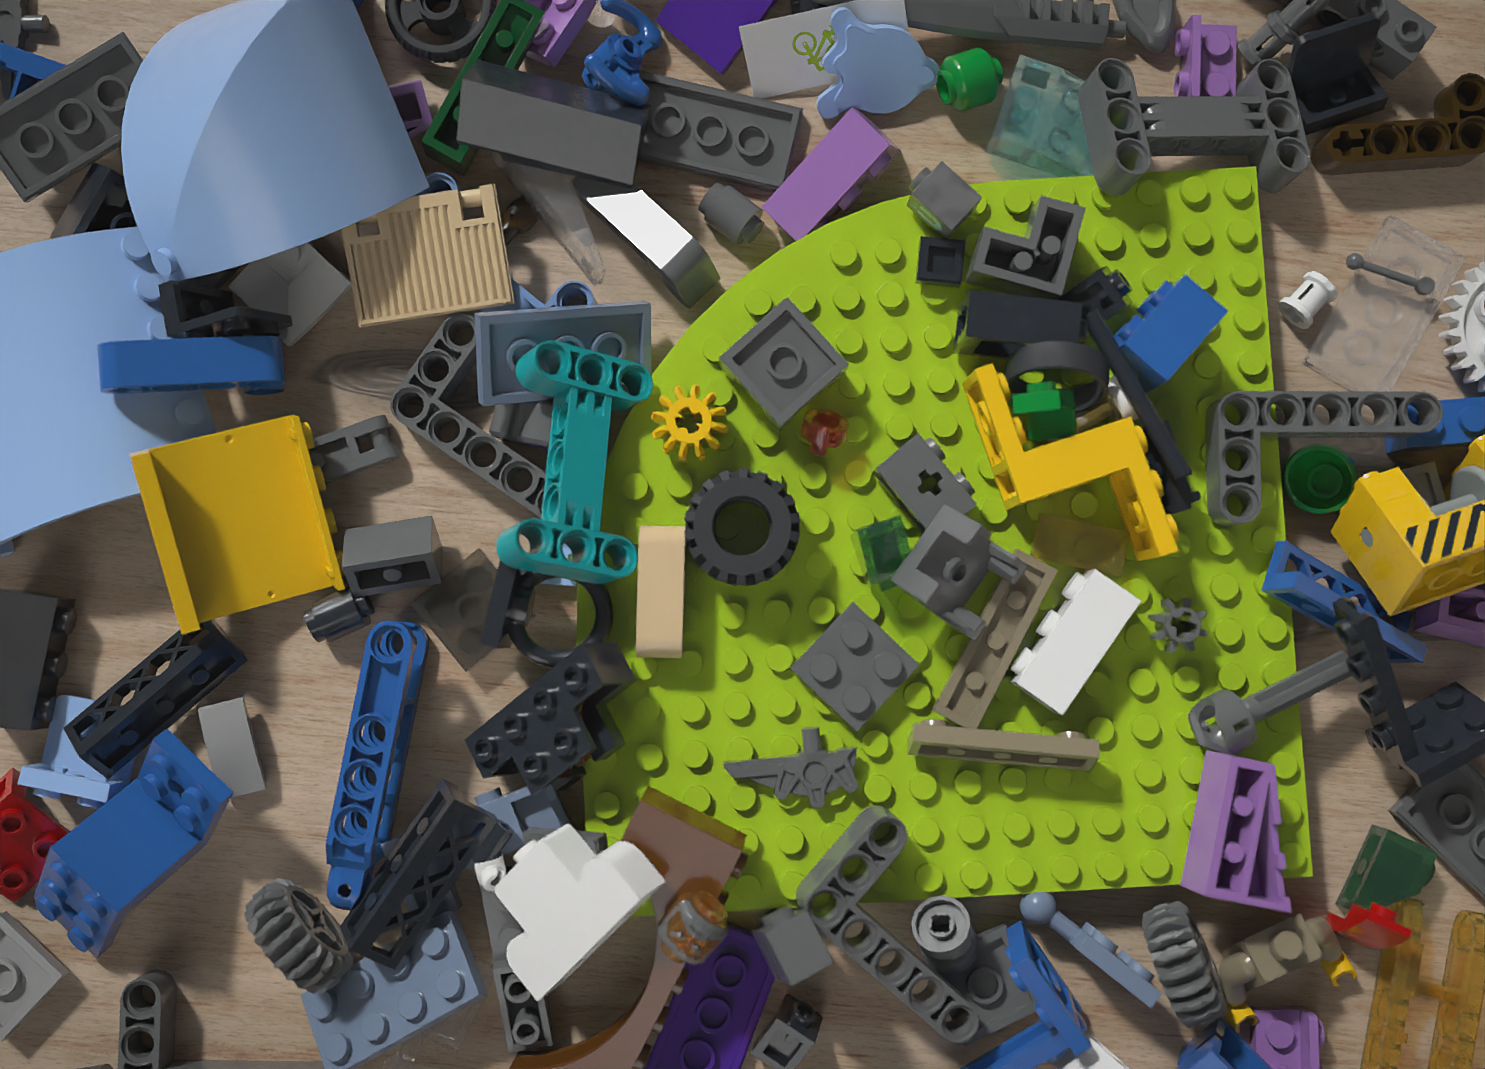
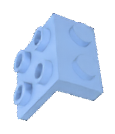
[18,695,136,808]

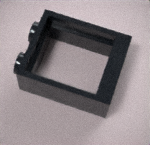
[953,290,1088,359]

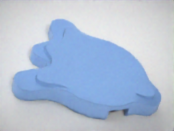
[816,7,940,119]

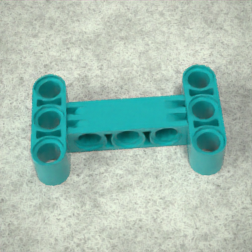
[496,340,653,584]

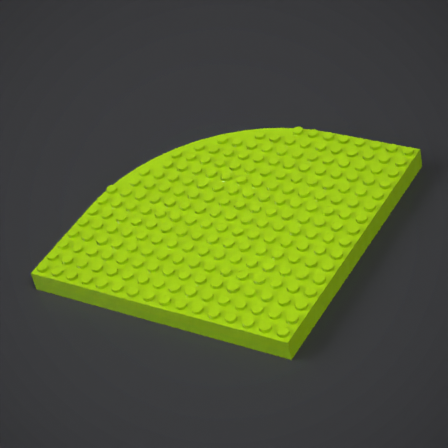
[576,166,1313,917]

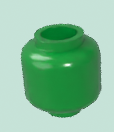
[936,48,1003,111]

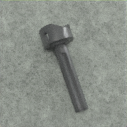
[1188,650,1352,755]

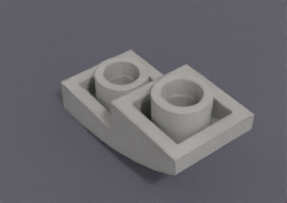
[198,697,266,798]

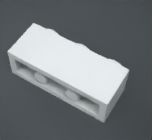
[1009,569,1141,715]

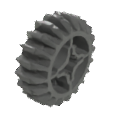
[244,878,354,994]
[1142,901,1227,1028]

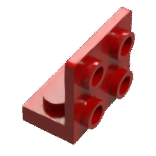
[0,768,70,902]

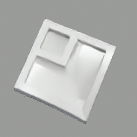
[229,242,352,346]

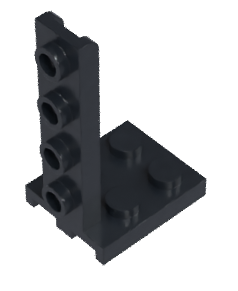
[1332,597,1485,788]

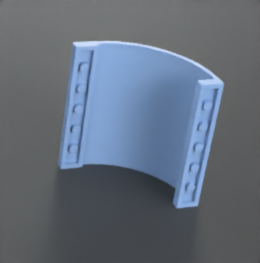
[0,226,217,557]

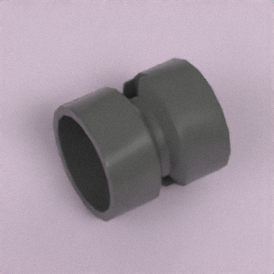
[911,895,979,975]

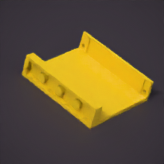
[129,414,345,634]

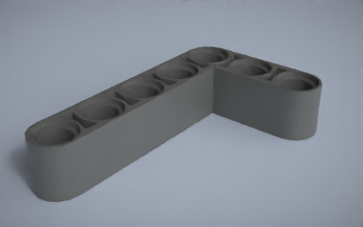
[390,313,546,517]
[1205,391,1443,527]
[796,805,979,1043]
[118,969,325,1069]

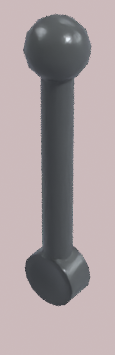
[1346,253,1435,296]

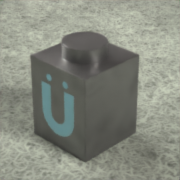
[907,161,982,239]

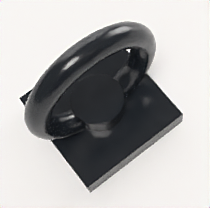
[480,560,613,668]

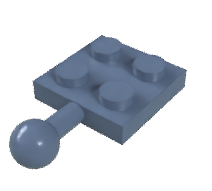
[1020,892,1162,1008]

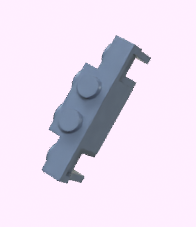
[381,784,576,919]

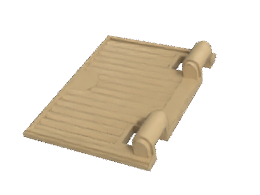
[342,184,515,328]

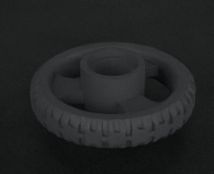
[385,0,497,63]

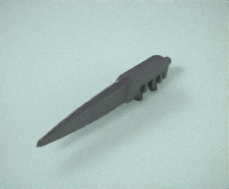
[812,0,1127,50]

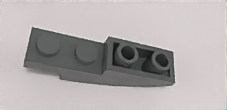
[479,865,554,1053]

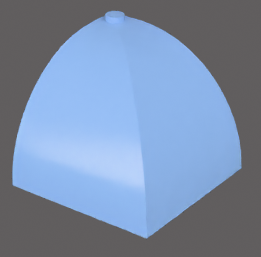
[121,0,429,282]

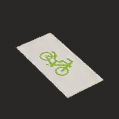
[739,0,909,99]

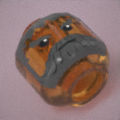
[658,891,728,964]

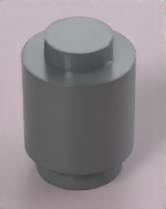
[698,182,764,245]

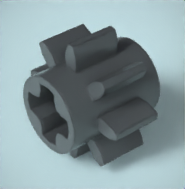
[1148,598,1208,653]

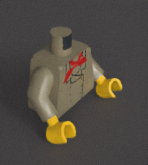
[1219,914,1357,1033]

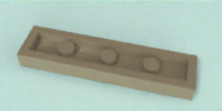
[932,549,1058,729]
[907,719,1099,771]

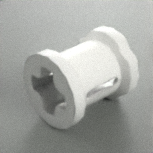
[1278,271,1338,329]

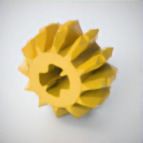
[651,384,728,462]

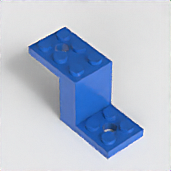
[33,729,234,959]

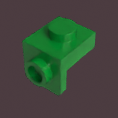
[1012,382,1077,441]

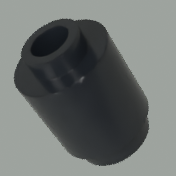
[304,586,375,643]

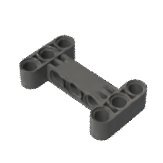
[1078,58,1311,196]

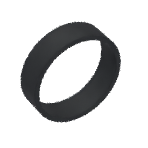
[1005,341,1110,413]

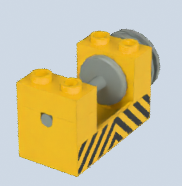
[1330,434,1485,616]

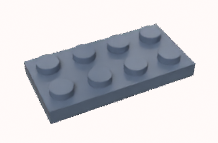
[474,301,652,406]
[301,911,487,1069]

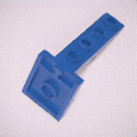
[960,920,1092,1069]

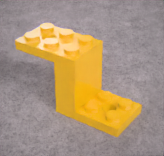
[962,363,1179,561]

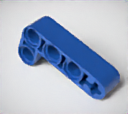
[97,336,286,395]

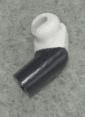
[472,819,514,892]

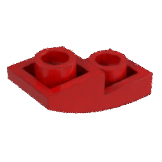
[1326,902,1413,950]

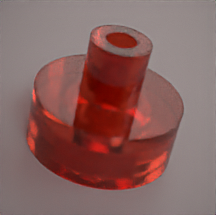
[800,409,849,456]

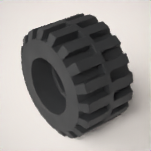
[684,469,800,586]

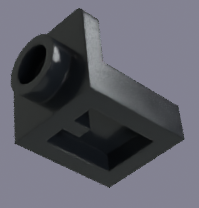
[1058,266,1133,334]
[750,994,823,1069]

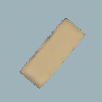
[636,525,686,658]

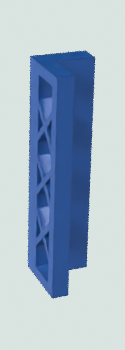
[1261,540,1428,663]

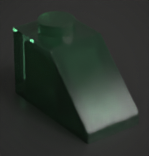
[850,515,910,592]
[1335,824,1438,910]

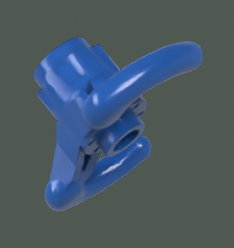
[582,0,662,106]

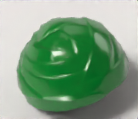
[1282,443,1359,514]

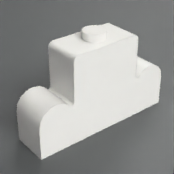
[495,824,666,1002]

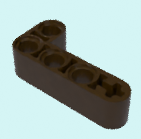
[1310,73,1485,175]

